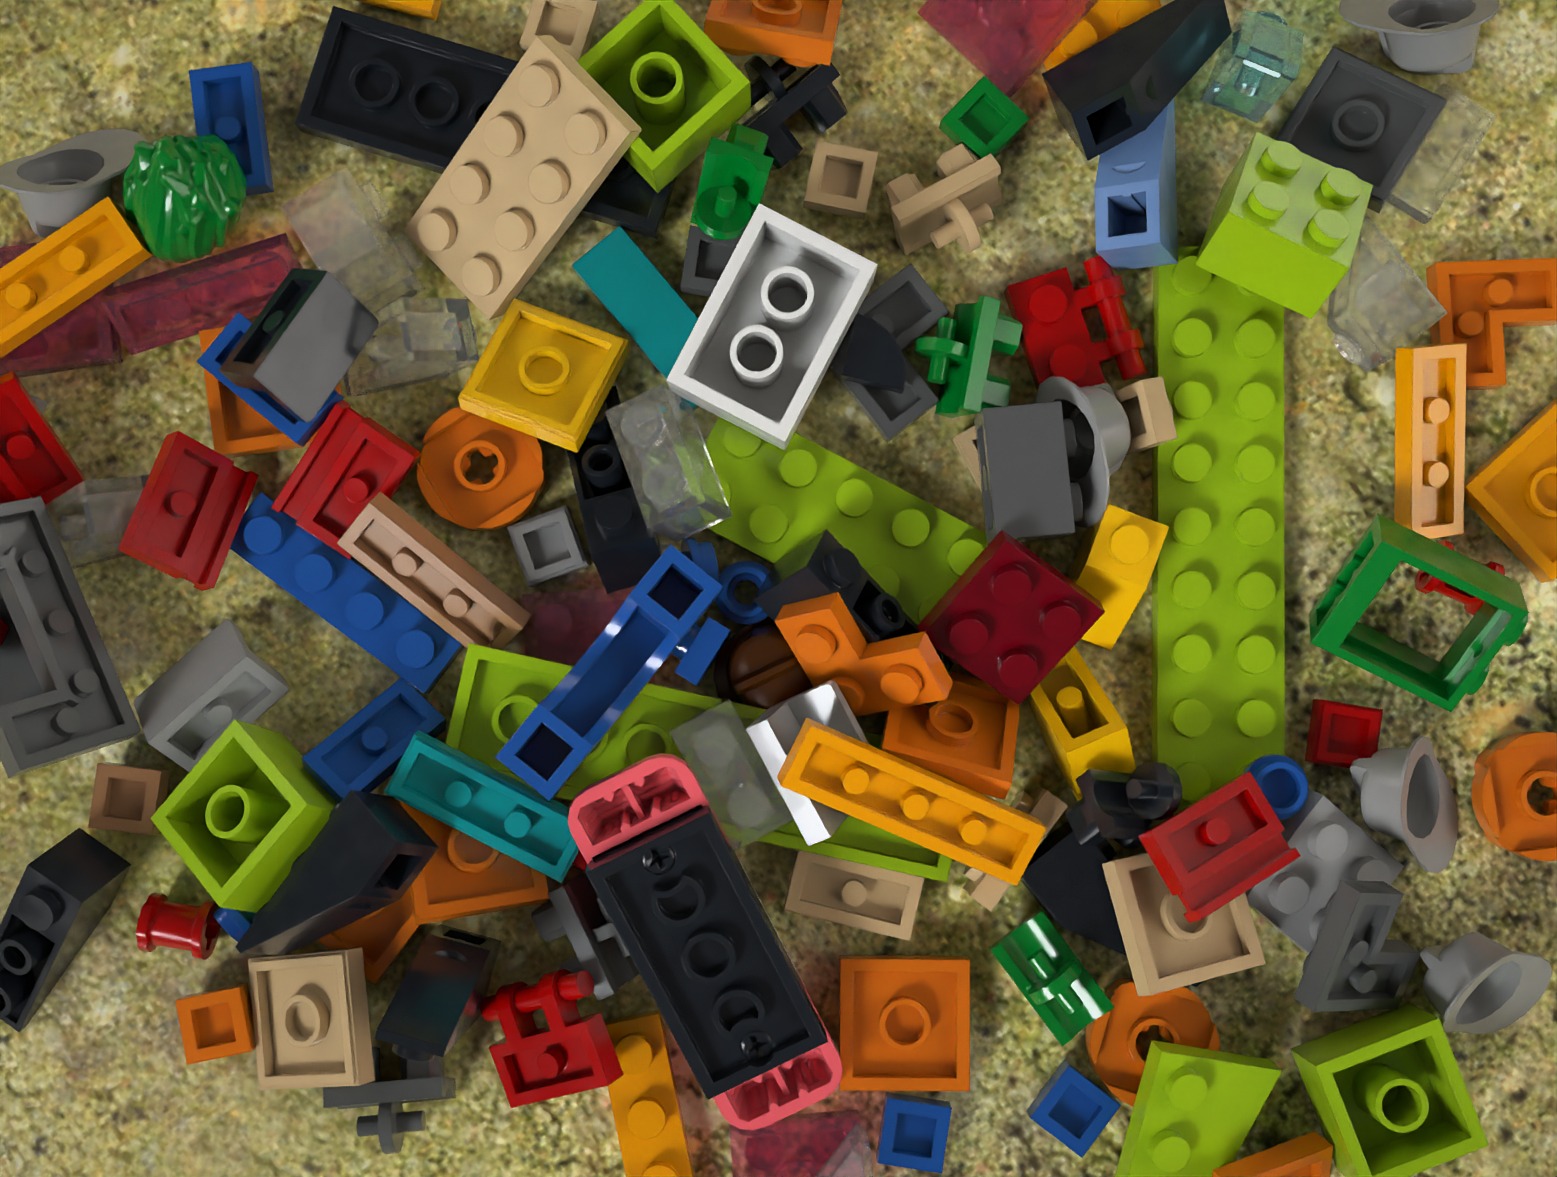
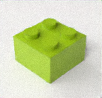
[577,0,751,193]
[1195,131,1373,319]
[150,719,338,913]
[1290,1003,1489,1177]

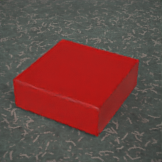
[1304,699,1383,769]

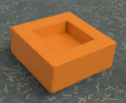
[175,983,256,1065]

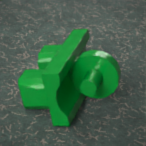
[690,124,774,240]
[914,295,1023,418]
[989,909,1114,1047]

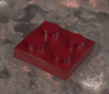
[917,530,1105,705]

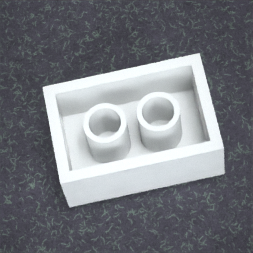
[666,203,878,451]

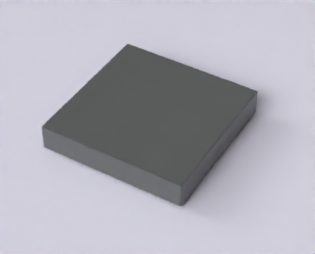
[1275,46,1448,213]

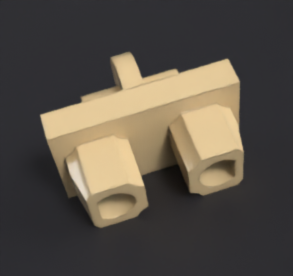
[885,143,1003,256]

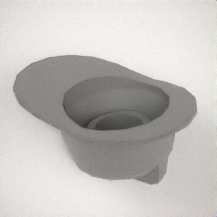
[1339,0,1499,75]
[0,129,147,238]
[1035,376,1131,528]
[1349,736,1458,873]
[1420,932,1552,1034]

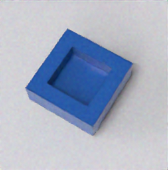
[672,617,732,686]
[1026,1060,1121,1158]
[876,1092,952,1173]

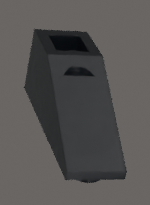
[1042,0,1232,161]
[566,385,663,594]
[753,529,953,707]
[235,790,439,955]
[1020,821,1203,987]
[0,828,131,1032]
[375,924,501,1061]

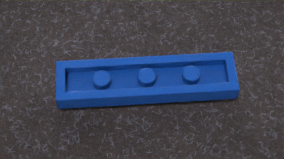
[230,492,464,694]

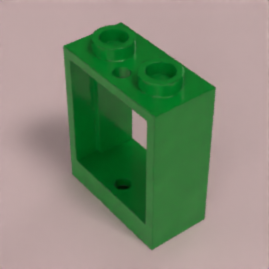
[1309,514,1529,712]

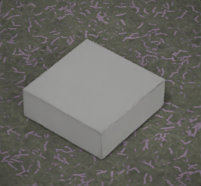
[507,505,590,588]

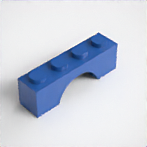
[495,544,723,801]

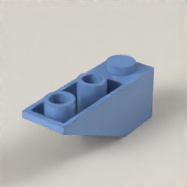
[1095,98,1178,271]

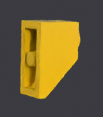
[1069,504,1169,650]
[1026,646,1136,801]

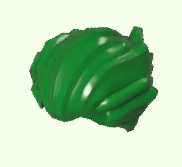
[122,134,247,263]

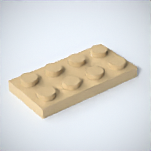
[404,34,642,320]

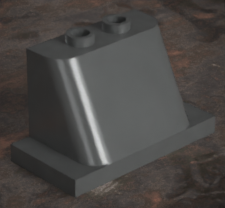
[0,496,141,779]

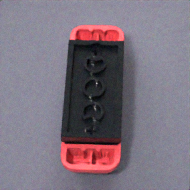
[568,753,843,1130]

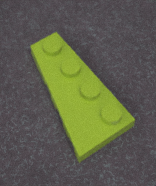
[1115,1040,1282,1177]

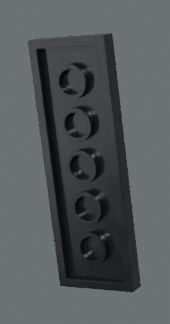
[295,6,677,239]

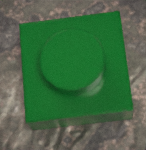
[939,75,1030,159]

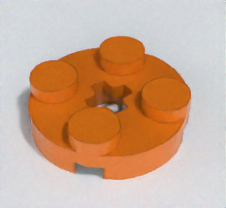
[417,406,547,531]
[1471,731,1557,861]
[1085,978,1220,1107]

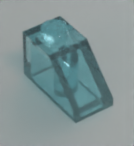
[1200,9,1304,123]

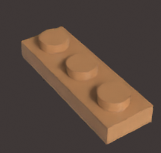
[337,492,532,650]

